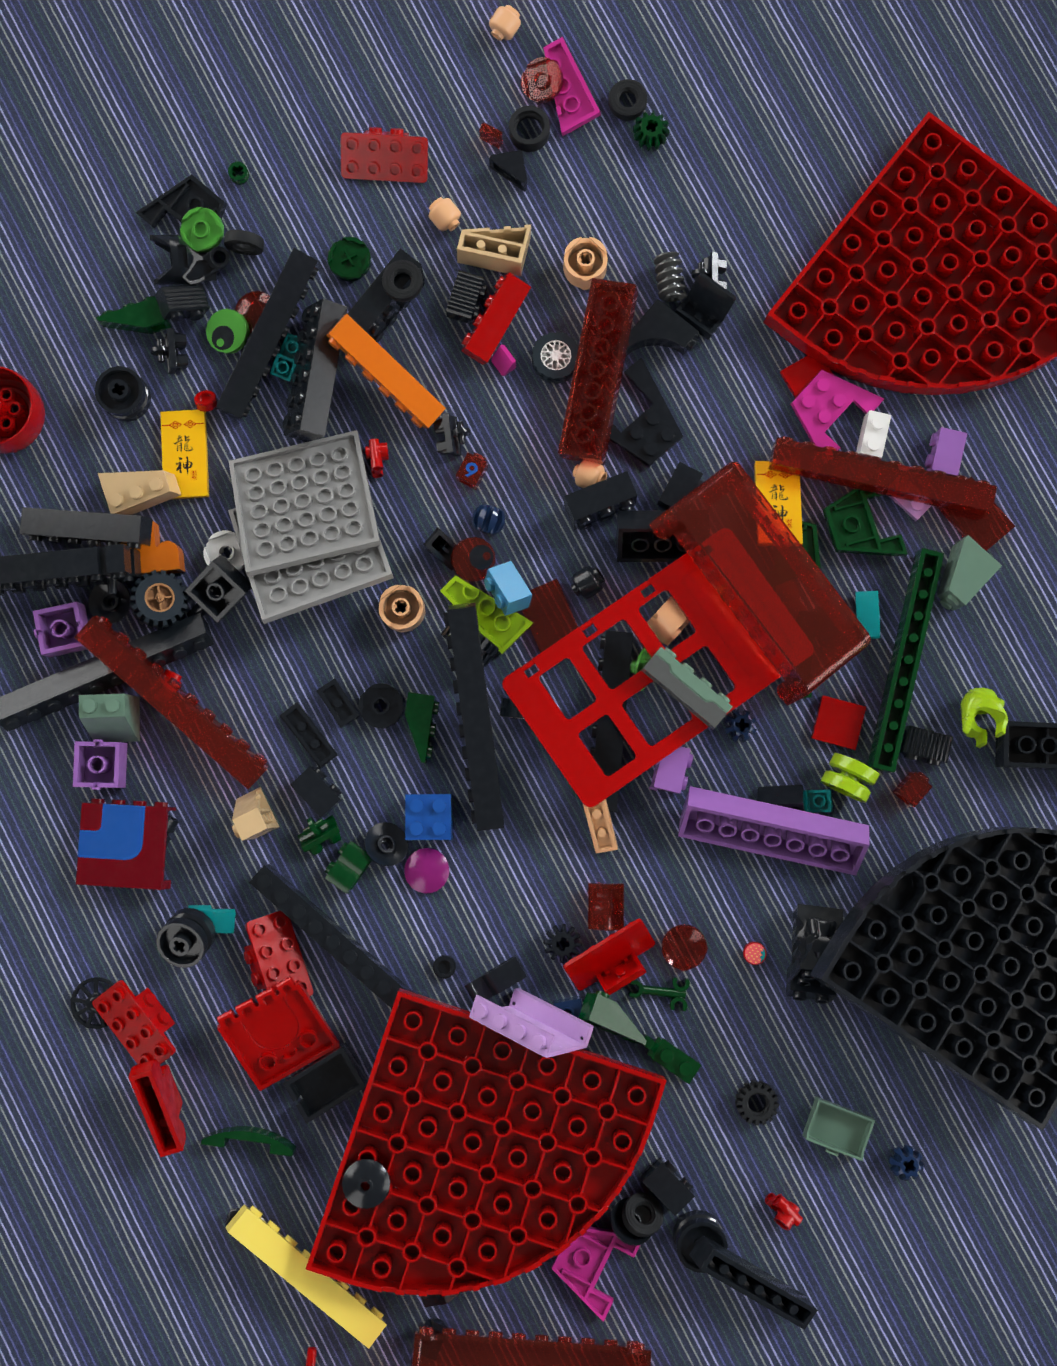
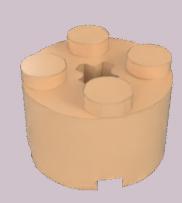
[563,237,608,290]
[379,585,425,632]
[647,596,690,646]

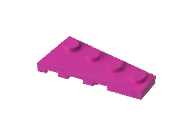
[543,37,601,136]

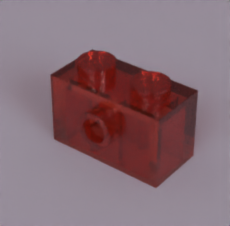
[588,882,624,931]

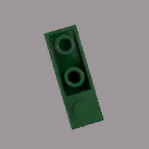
[96,296,172,334]
[405,692,440,763]

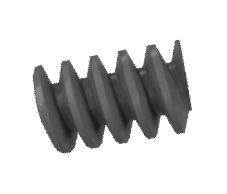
[654,252,687,302]

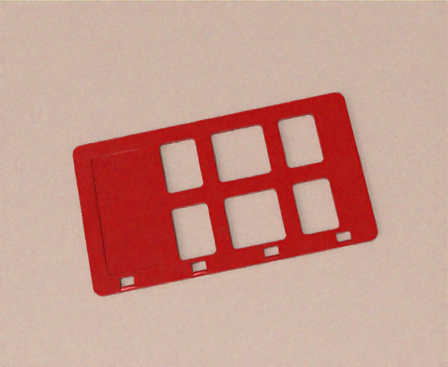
[502,529,813,807]

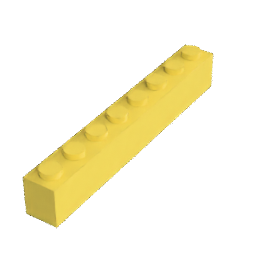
[225,1204,387,1349]

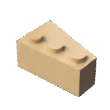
[457,225,531,276]
[98,470,181,515]
[232,787,279,841]

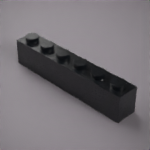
[19,507,153,549]
[689,1235,818,1330]

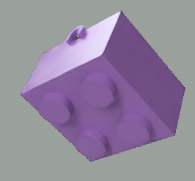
[33,602,93,657]
[73,739,127,790]
[649,740,693,794]

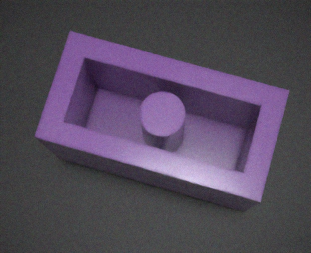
[925,427,967,481]

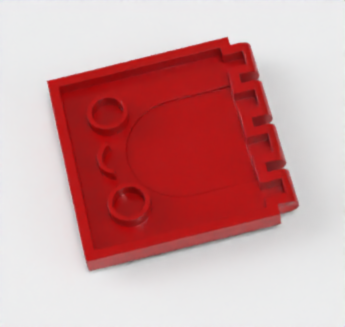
[217,976,340,1091]

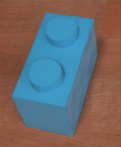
[484,561,532,616]

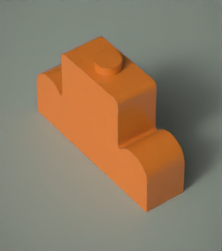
[125,521,185,576]

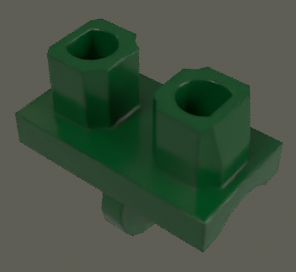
[298,815,341,856]

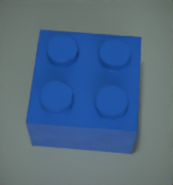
[405,794,453,840]

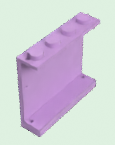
[469,988,594,1058]

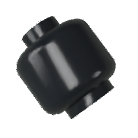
[571,566,605,599]

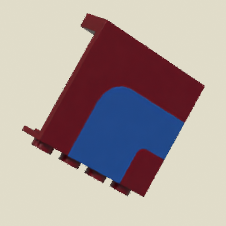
[76,798,176,890]

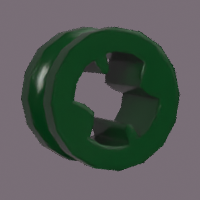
[228,162,249,185]

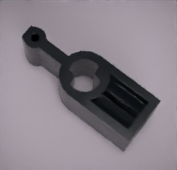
[465,955,527,1002]

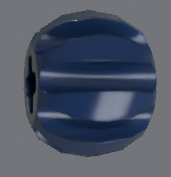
[472,504,505,535]
[724,709,757,742]
[889,1145,924,1181]

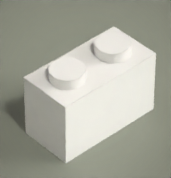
[855,410,891,464]

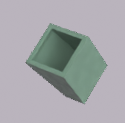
[937,535,1002,611]
[79,693,140,742]

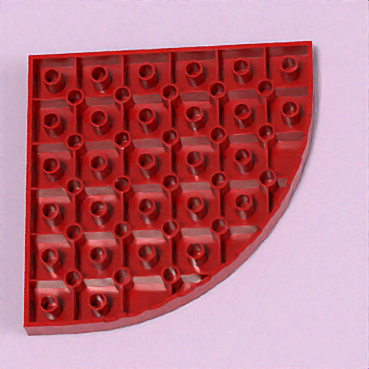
[763,112,1057,395]
[306,988,667,1296]

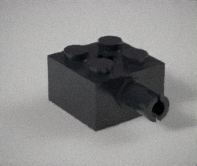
[185,554,252,623]

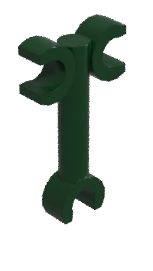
[629,977,690,1011]

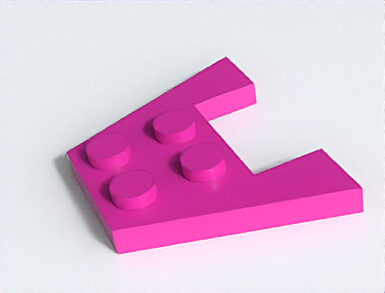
[791,370,884,465]
[551,1227,640,1322]

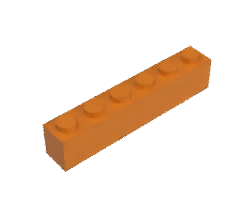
[326,314,446,428]

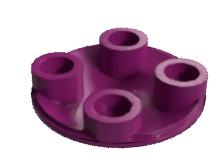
[404,848,449,893]

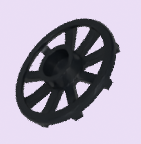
[70,977,114,1029]

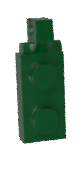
[643,1034,701,1084]

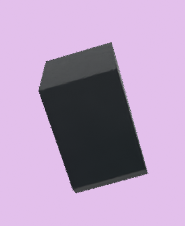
[489,150,527,192]
[423,527,465,571]

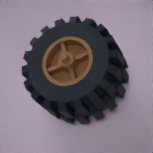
[130,570,188,630]

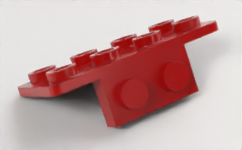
[341,127,428,183]
[244,910,313,996]
[563,919,655,995]
[92,980,176,1064]

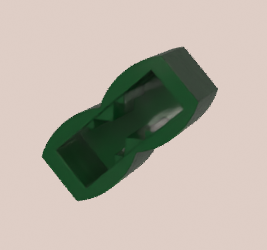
[325,841,372,894]

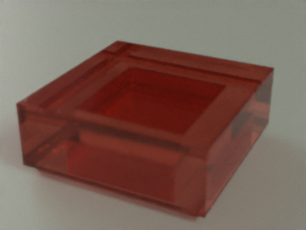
[479,123,503,148]

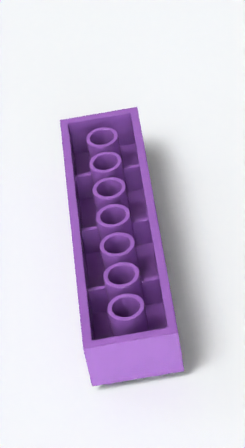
[678,786,870,875]

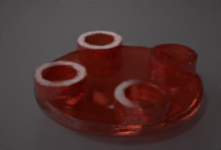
[235,291,270,333]
[662,924,708,971]

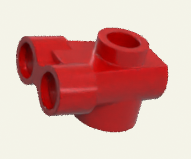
[365,439,389,478]
[765,1193,803,1231]

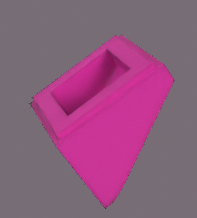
[491,344,516,376]

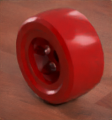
[0,367,45,454]

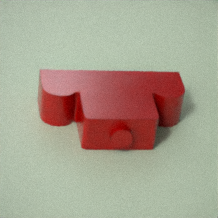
[128,1059,186,1157]

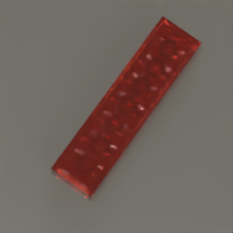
[558,278,638,465]

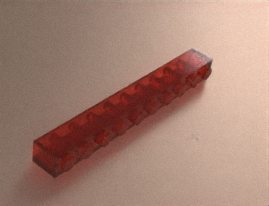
[768,436,997,517]
[74,616,269,790]

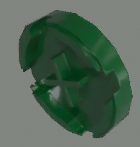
[327,237,372,281]

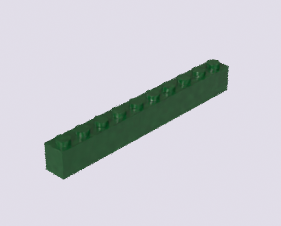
[867,548,944,773]

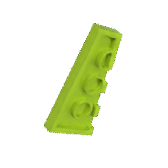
[440,575,534,654]

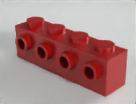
[461,272,531,365]

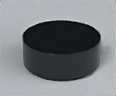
[433,955,456,979]

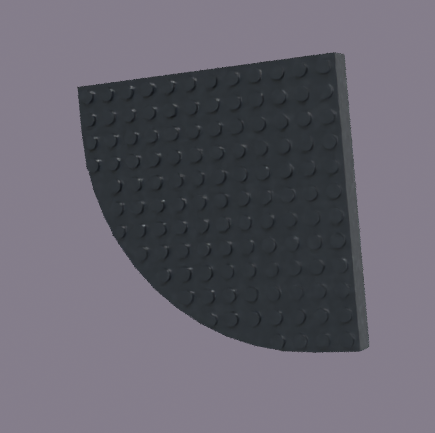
[810,827,1057,1130]

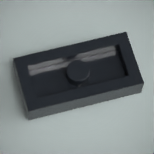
[316,678,360,728]

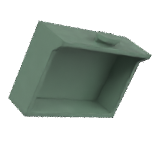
[802,1096,875,1161]

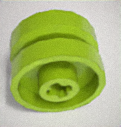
[820,753,880,803]

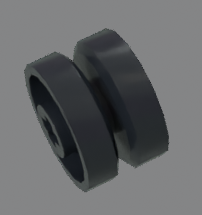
[94,366,151,422]
[156,908,216,968]
[673,1210,728,1273]

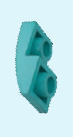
[270,333,300,382]
[855,591,880,639]
[803,790,833,813]
[188,905,236,934]

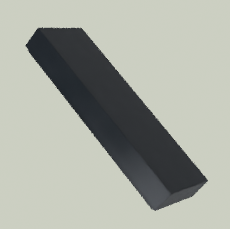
[280,702,338,769]

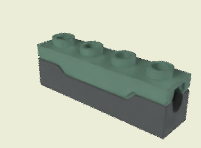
[641,647,733,729]

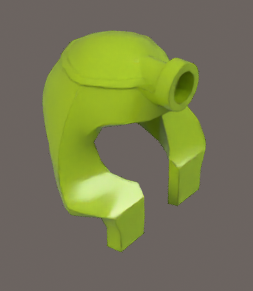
[960,688,1008,748]

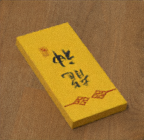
[160,410,209,499]
[754,461,803,547]

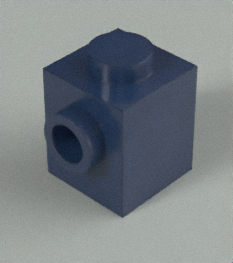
[554,996,582,1018]

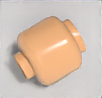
[489,5,521,41]
[429,197,461,232]
[573,459,607,488]

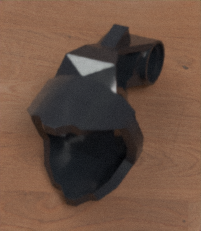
[149,234,230,285]

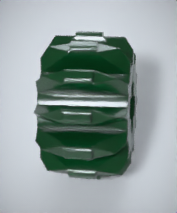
[633,111,670,151]

